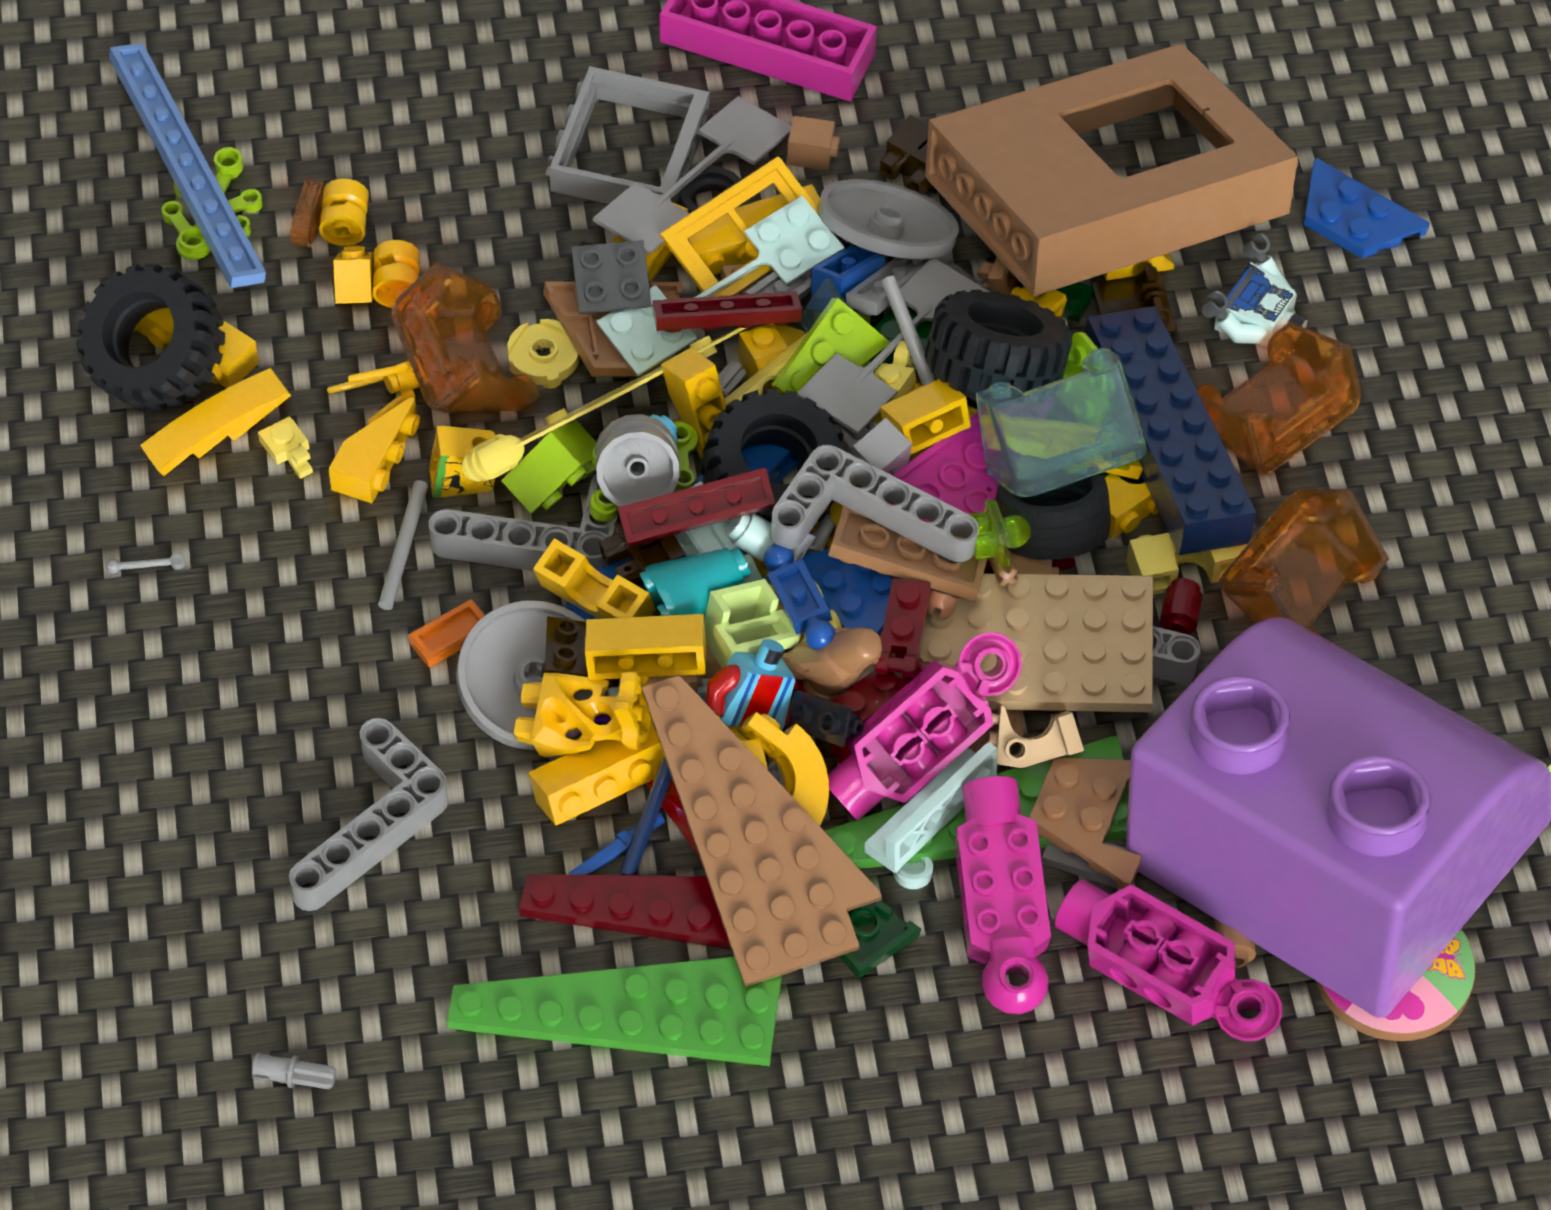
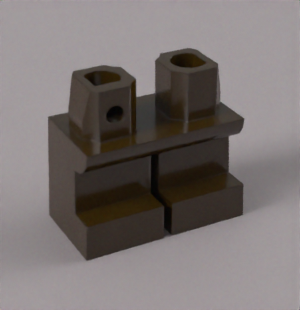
[879,115,938,194]
[599,522,686,591]

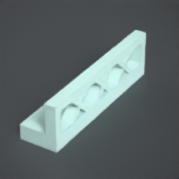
[865,742,997,873]

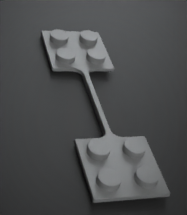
[592,96,791,255]
[796,258,990,435]

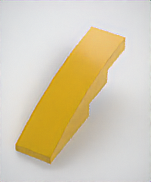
[140,368,291,476]

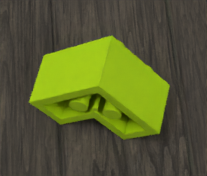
[501,419,597,514]

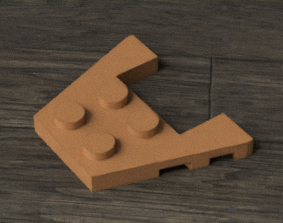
[543,282,683,377]
[1029,757,1142,889]

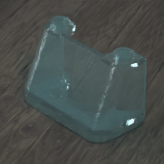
[976,348,1147,497]

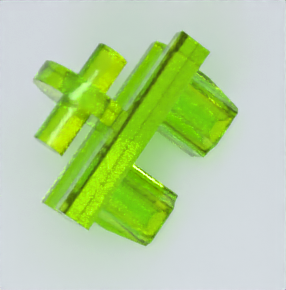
[969,500,1031,568]

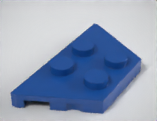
[1304,158,1430,259]
[802,549,900,636]

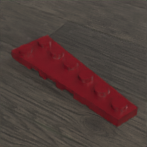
[519,874,731,950]

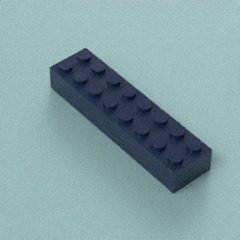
[1084,306,1257,555]

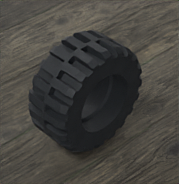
[77,263,225,411]
[925,289,1072,405]
[700,389,849,529]

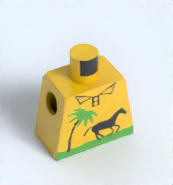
[429,426,511,498]

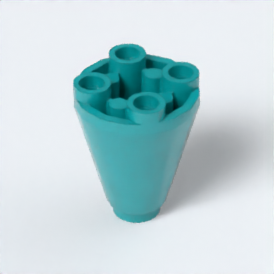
[640,547,751,617]

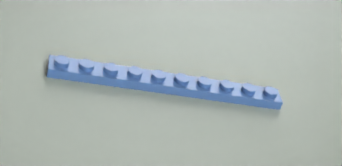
[109,43,266,288]

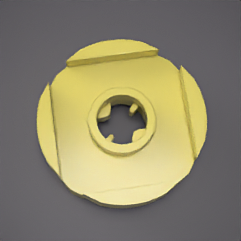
[507,319,580,389]

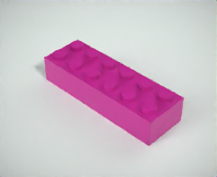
[660,0,877,102]

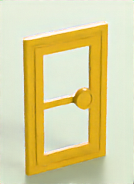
[659,156,818,297]

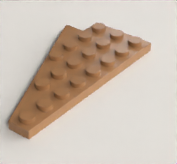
[642,675,882,987]

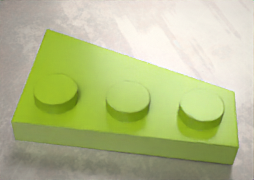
[771,298,891,398]

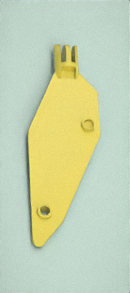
[461,327,746,482]

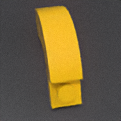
[737,712,829,826]

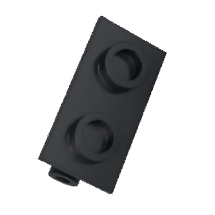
[787,689,865,747]

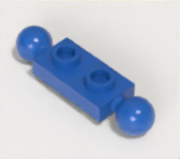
[764,544,836,650]

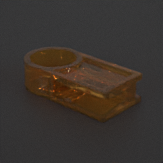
[290,177,324,248]

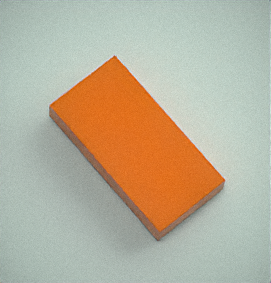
[408,599,485,668]

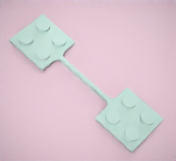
[596,196,844,376]

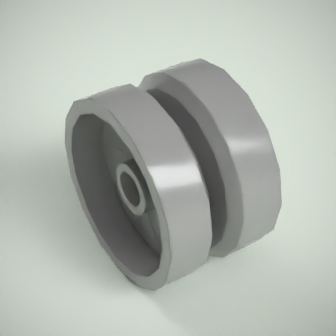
[595,414,680,507]

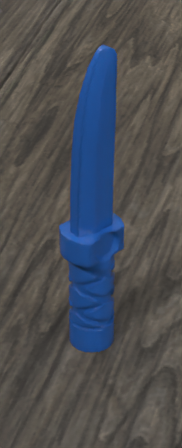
[568,812,665,875]

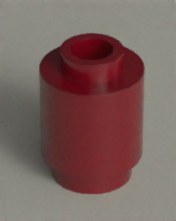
[1160,578,1203,634]

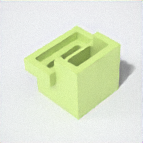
[704,579,801,668]

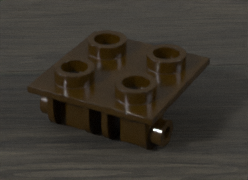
[1092,263,1177,333]
[541,616,621,691]

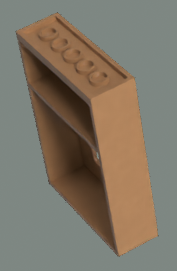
[925,43,1298,296]

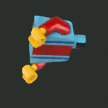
[704,639,811,737]

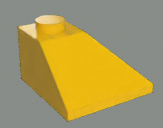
[738,324,805,391]

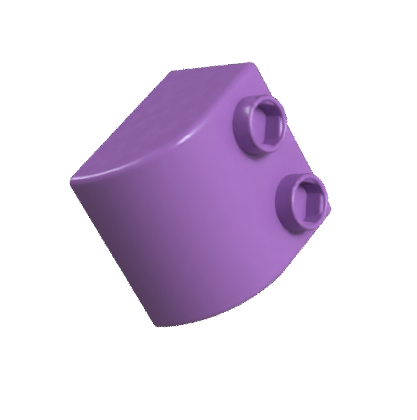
[1126,617,1551,1018]

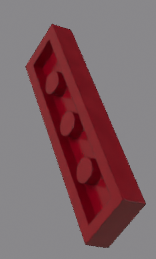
[653,291,802,333]
[618,467,776,547]

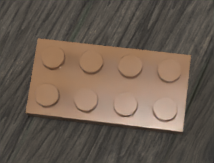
[828,506,990,602]

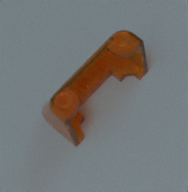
[391,262,540,413]
[1196,322,1361,474]
[1219,489,1389,635]

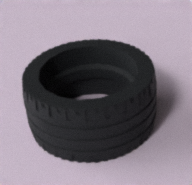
[996,463,1111,560]

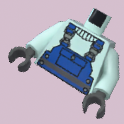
[1202,233,1308,347]

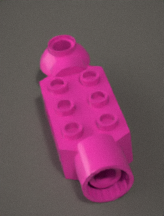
[828,632,1022,821]
[954,776,1051,1014]
[1055,879,1282,1042]

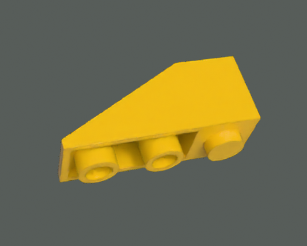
[661,347,726,459]
[329,397,420,504]

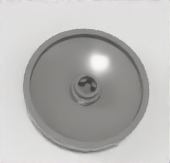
[818,179,959,259]
[456,600,608,751]

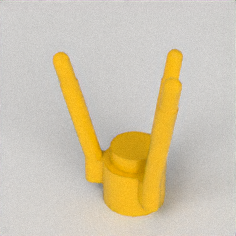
[327,360,421,425]

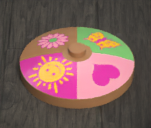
[1315,929,1475,1041]

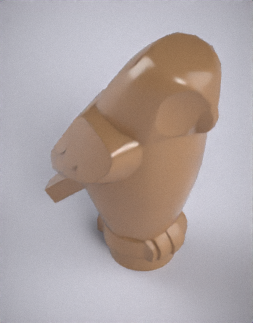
[781,627,882,701]

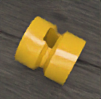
[319,179,369,246]
[372,240,420,308]

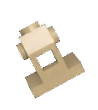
[988,705,1084,768]

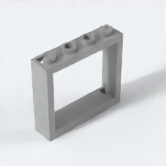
[545,66,709,204]

